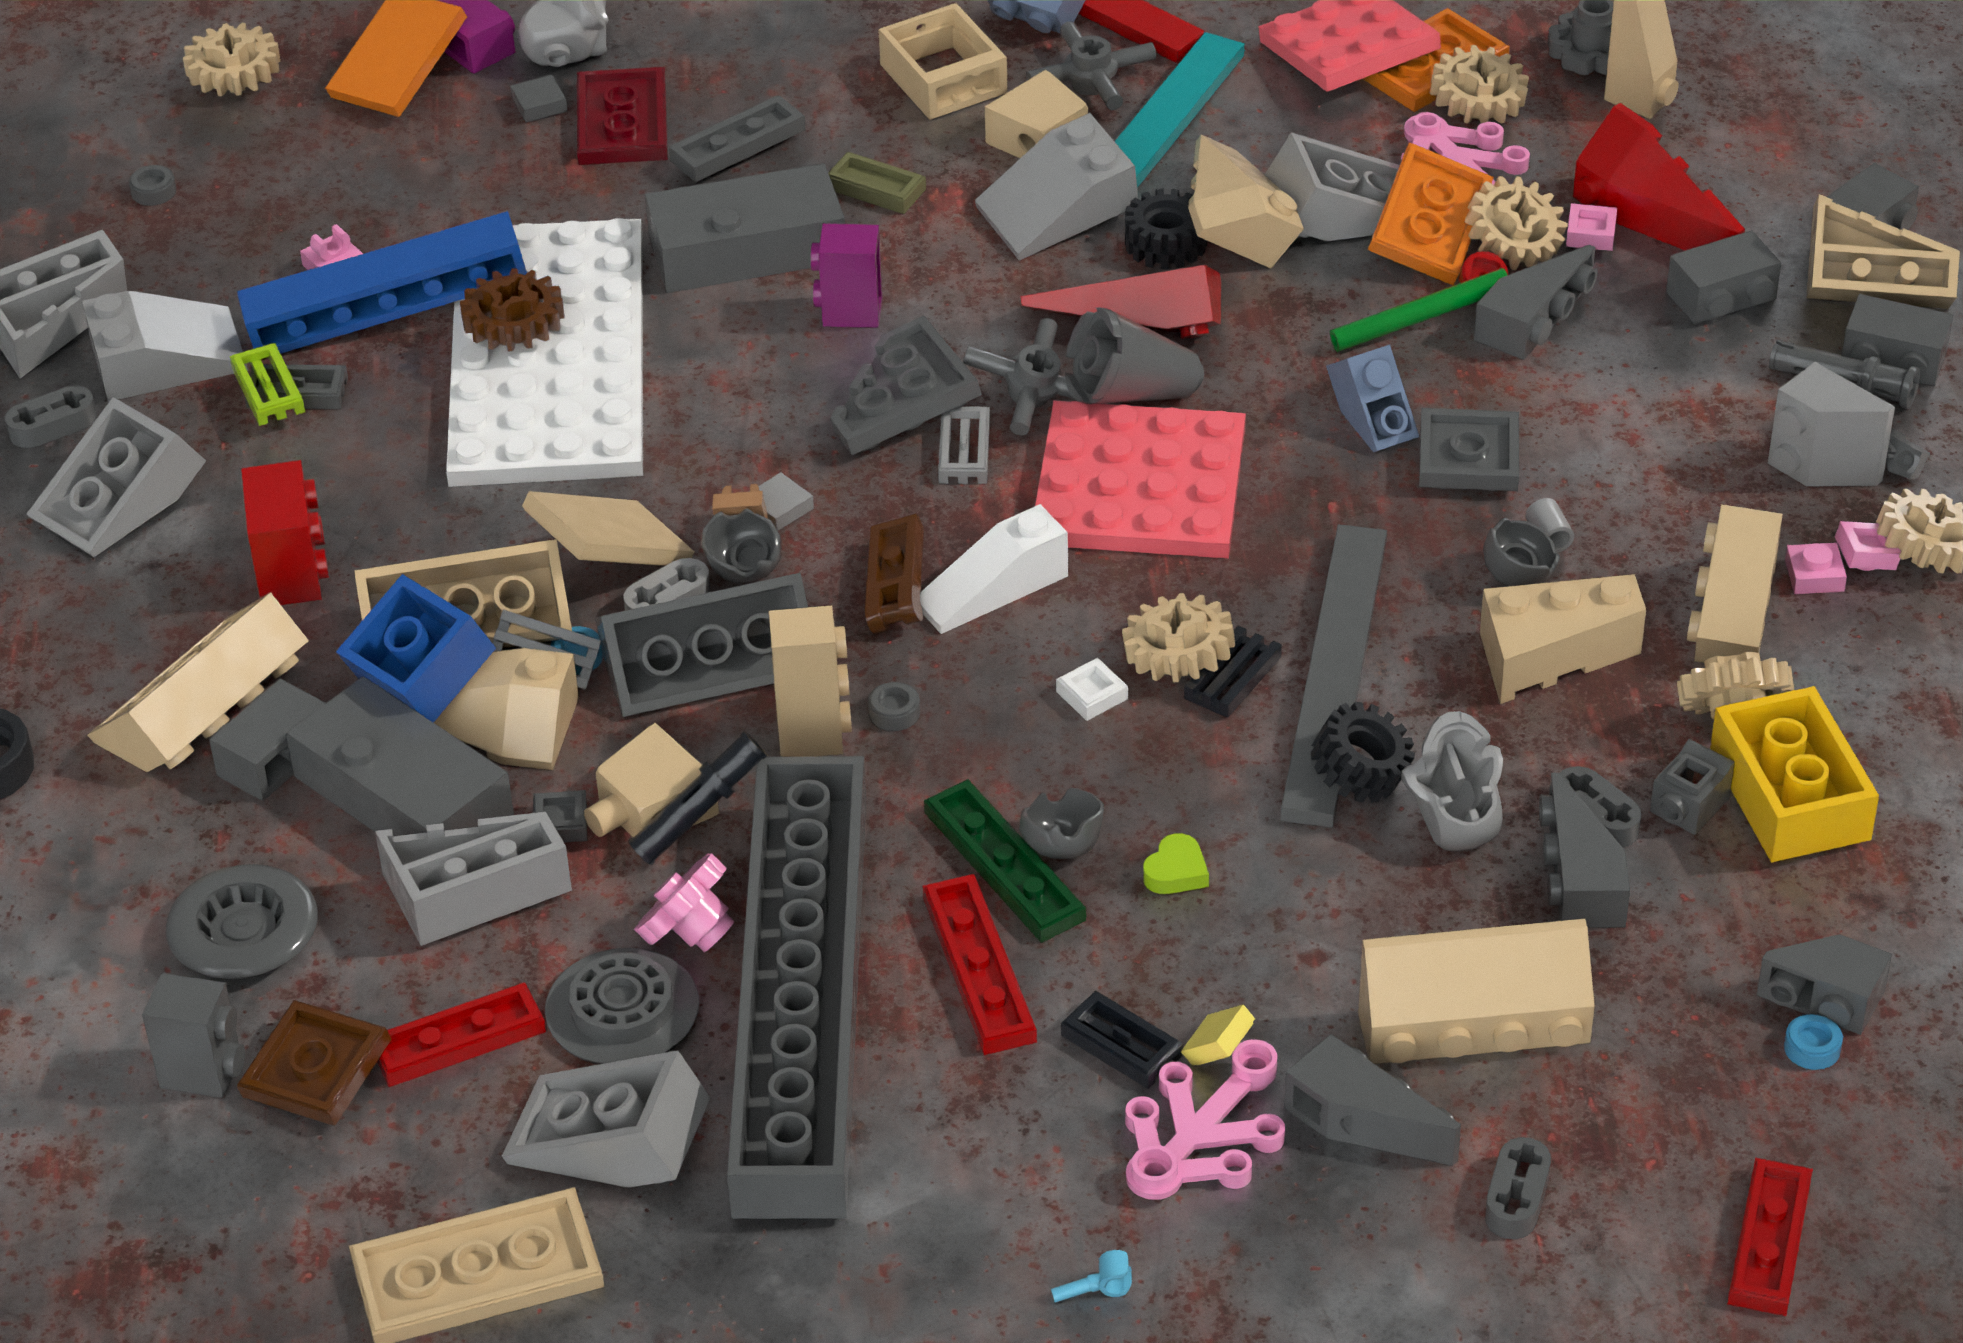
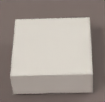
[1056,658,1128,721]

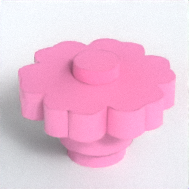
[634,853,734,952]

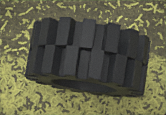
[1125,189,1207,270]
[1310,702,1415,803]

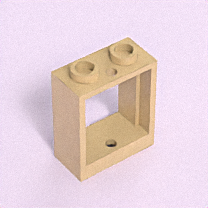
[879,3,1007,120]

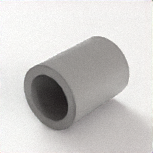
[1525,498,1574,553]

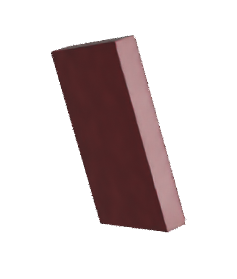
[577,67,668,165]

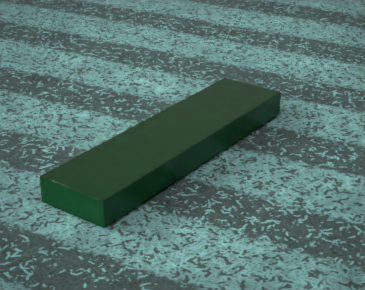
[924,779,1086,943]

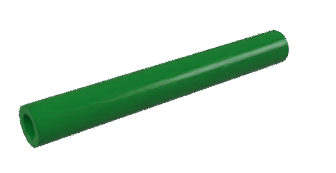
[1330,268,1508,352]

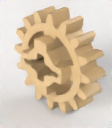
[183,23,281,96]
[1430,45,1529,124]
[1465,176,1568,270]
[1876,489,1963,574]
[1122,593,1235,683]
[1677,652,1794,719]

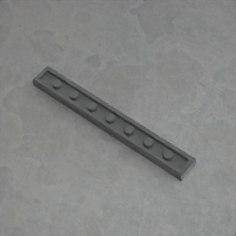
[1280,524,1387,828]

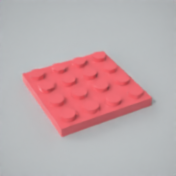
[1035,401,1246,559]

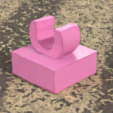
[300,224,363,270]

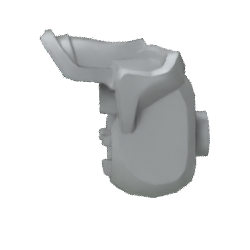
[518,0,609,67]
[1401,711,1503,852]

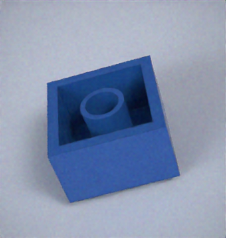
[336,574,496,723]

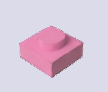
[1566,204,1617,251]
[1835,521,1901,571]
[1785,543,1847,594]

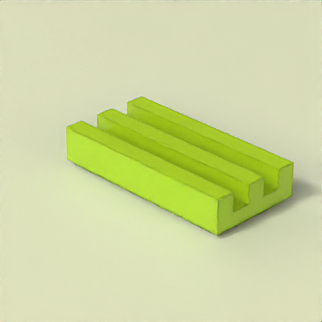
[229,343,305,426]

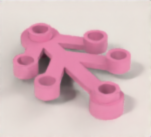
[1401,112,1530,185]
[1125,1039,1285,1200]

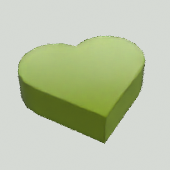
[1143,833,1209,894]

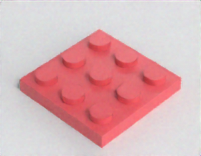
[1258,0,1441,92]

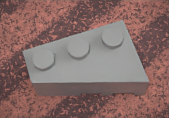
[0,229,127,379]

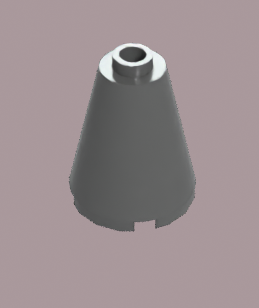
[1065,307,1204,404]

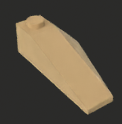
[1188,134,1304,268]
[434,648,579,770]

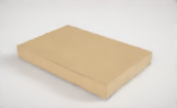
[522,491,695,566]

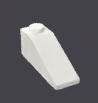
[920,504,1068,634]

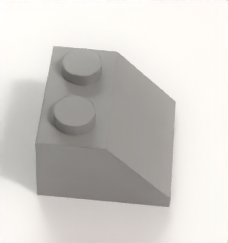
[1768,362,1895,486]

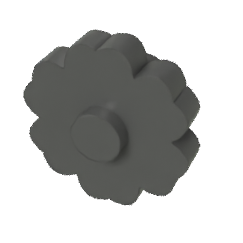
[1547,0,1614,75]

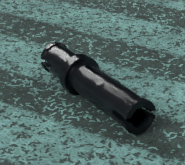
[628,731,768,866]

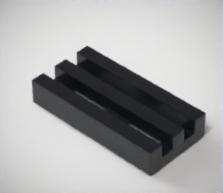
[1184,625,1282,718]
[1061,991,1183,1089]

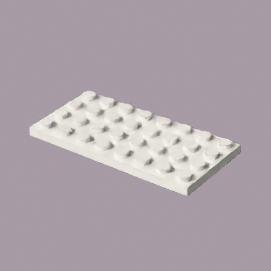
[446,218,643,487]

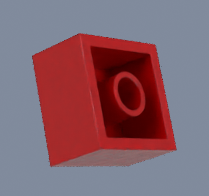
[241,460,329,605]

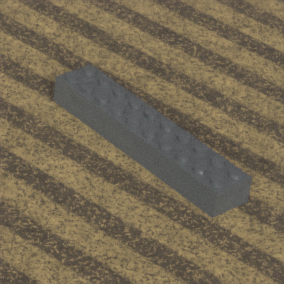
[727,756,866,1219]

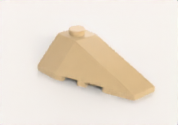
[1604,0,1679,119]

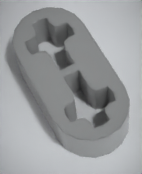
[623,558,710,611]

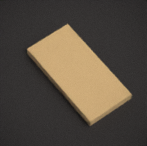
[349,1187,604,1343]

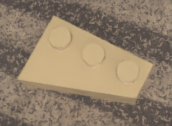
[1806,194,1960,309]
[1687,504,1783,663]
[1480,574,1646,704]
[769,606,852,757]

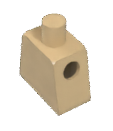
[985,70,1088,158]
[584,723,719,837]

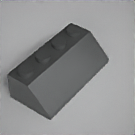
[595,573,808,717]

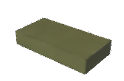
[828,152,926,214]

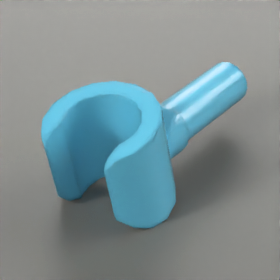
[1051,1250,1132,1303]

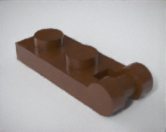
[865,513,924,634]

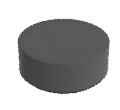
[129,165,176,206]
[868,682,920,731]

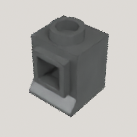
[1650,739,1734,835]

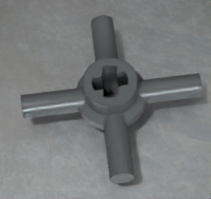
[1026,21,1156,110]
[963,318,1101,436]

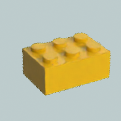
[1710,686,1879,863]

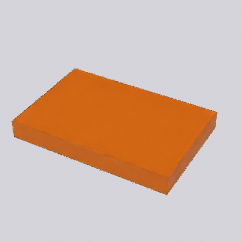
[325,0,467,117]
[1362,8,1510,112]
[1367,142,1494,285]

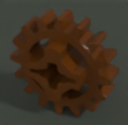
[460,268,565,351]

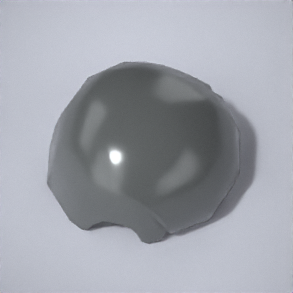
[701,508,782,583]
[1483,517,1560,587]
[1019,788,1104,859]

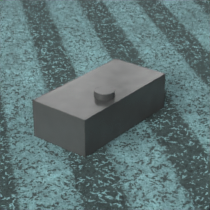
[645,163,845,293]
[286,676,514,836]

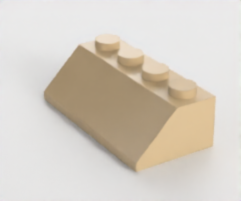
[354,539,572,649]
[87,593,309,772]
[1358,919,1595,1064]

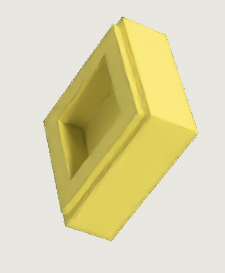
[1181,1004,1255,1066]

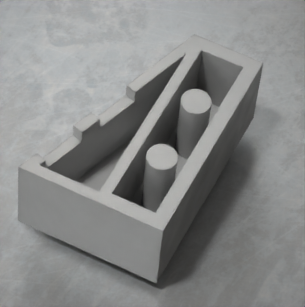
[375,812,572,946]

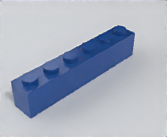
[237,211,527,359]

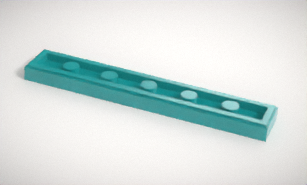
[1115,32,1245,188]

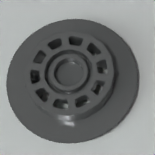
[166,864,318,979]
[545,948,699,1065]

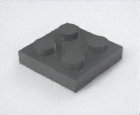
[1419,408,1519,491]

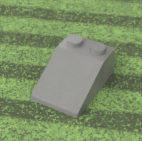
[975,113,1138,261]
[1265,132,1399,241]
[82,291,248,402]
[26,397,206,557]
[502,1050,710,1188]

